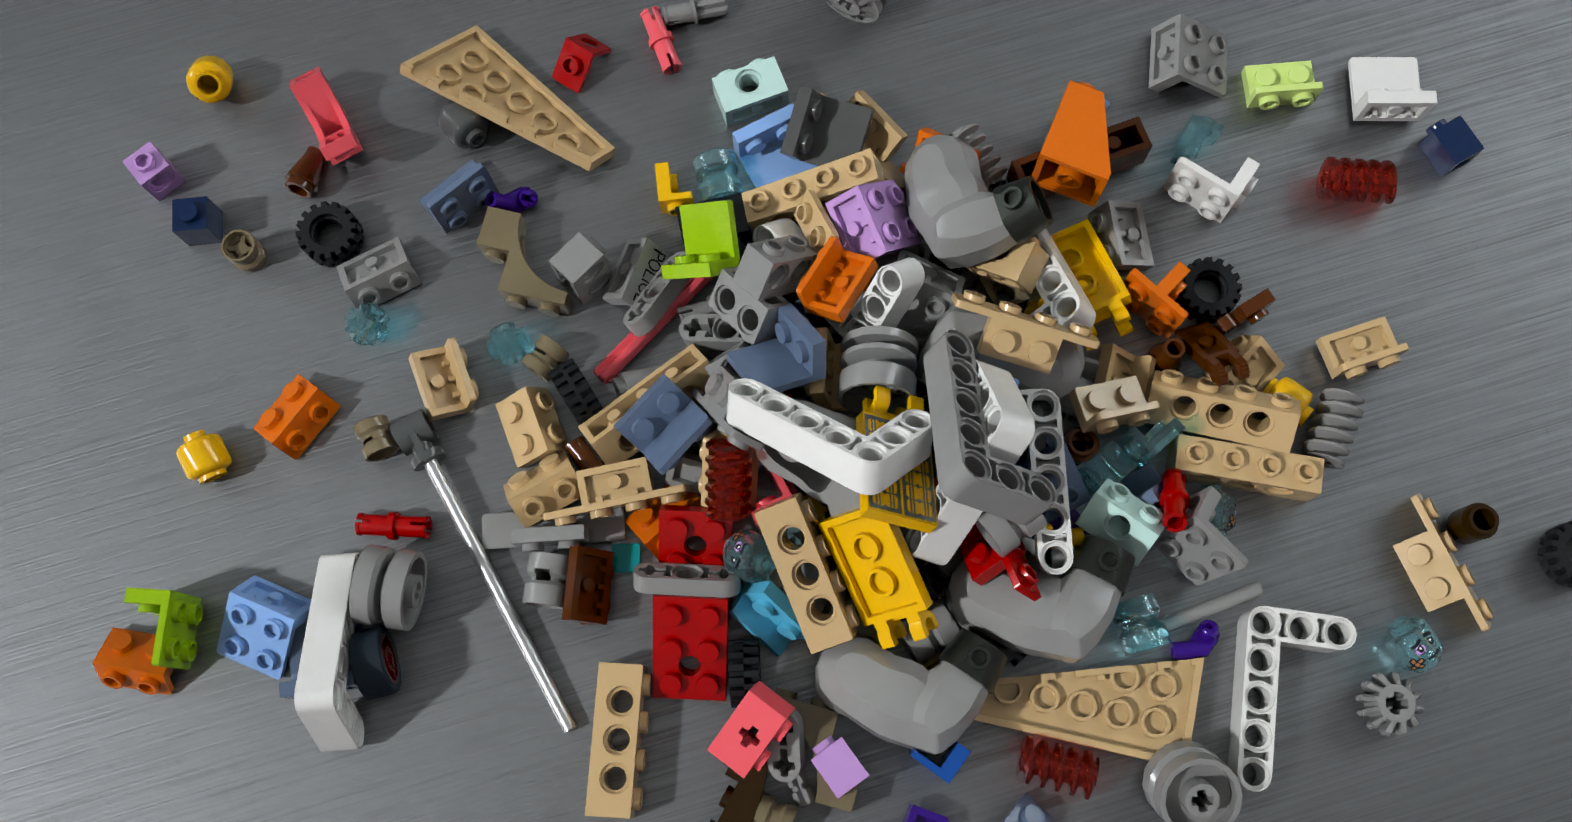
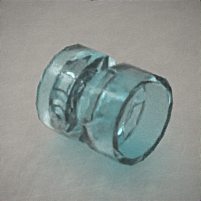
[693,148,744,201]
[1113,593,1172,656]

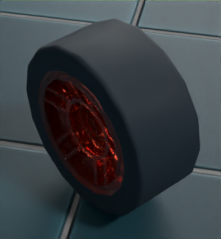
[349,625,401,700]

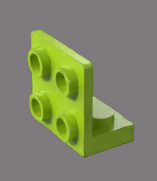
[661,200,740,279]
[124,587,203,670]

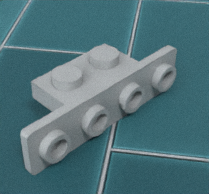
[691,366,765,451]
[482,507,626,553]

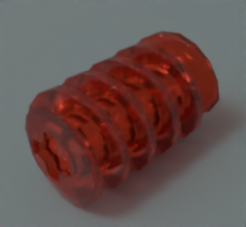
[1316,157,1398,204]
[705,438,753,522]
[1016,735,1100,800]

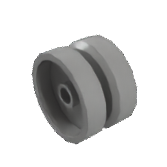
[349,544,427,631]
[1142,740,1243,822]

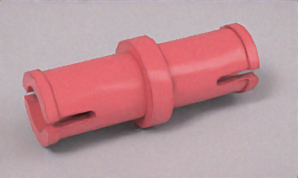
[640,6,683,75]

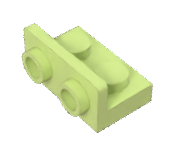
[1241,60,1324,110]

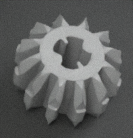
[1355,672,1425,736]

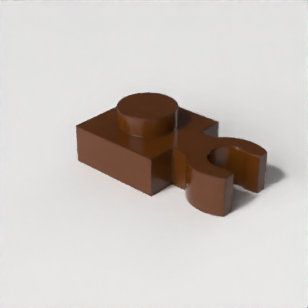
[1213,288,1276,336]

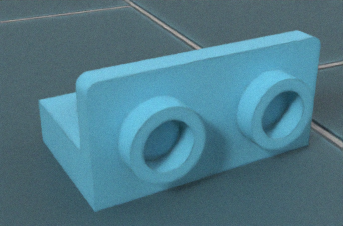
[729,581,805,655]

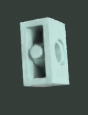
[712,56,789,127]
[1075,478,1166,566]

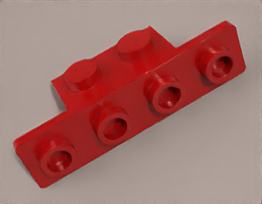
[959,521,1042,602]

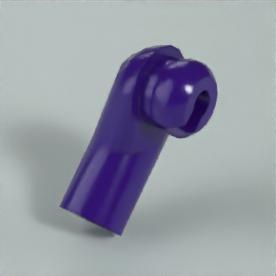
[485,187,538,213]
[1170,620,1220,660]

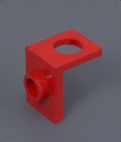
[552,33,611,93]

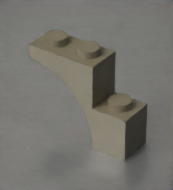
[476,206,573,317]
[775,687,859,813]

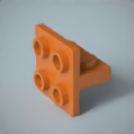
[1124,261,1191,339]

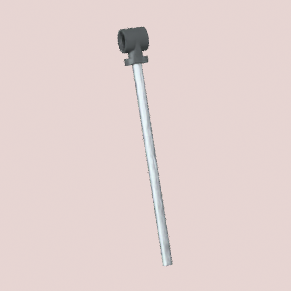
[390,409,577,733]

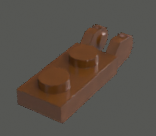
[1174,321,1250,387]

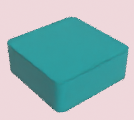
[612,543,642,573]

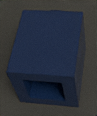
[1418,115,1484,177]
[172,196,223,246]

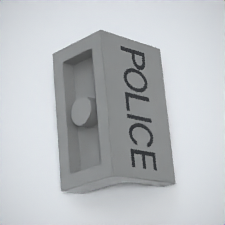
[602,237,673,307]

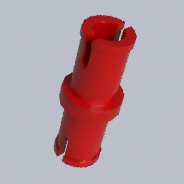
[1159,468,1190,532]
[355,511,432,540]

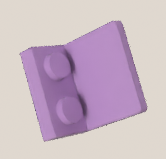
[825,179,921,260]

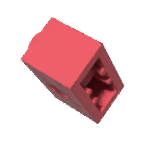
[707,681,795,779]

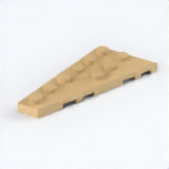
[400,25,615,172]
[973,658,1204,761]

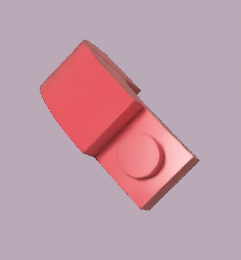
[289,66,363,166]

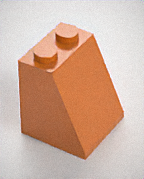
[1032,80,1111,207]

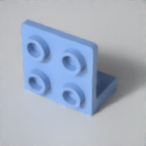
[732,103,818,188]
[216,575,311,680]

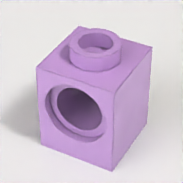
[122,141,186,201]
[811,735,869,799]

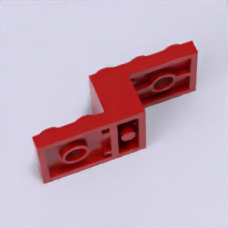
[652,505,734,701]

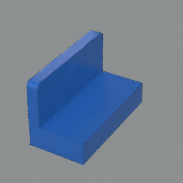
[909,741,971,784]

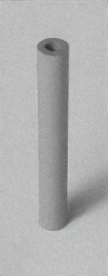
[1156,582,1263,634]

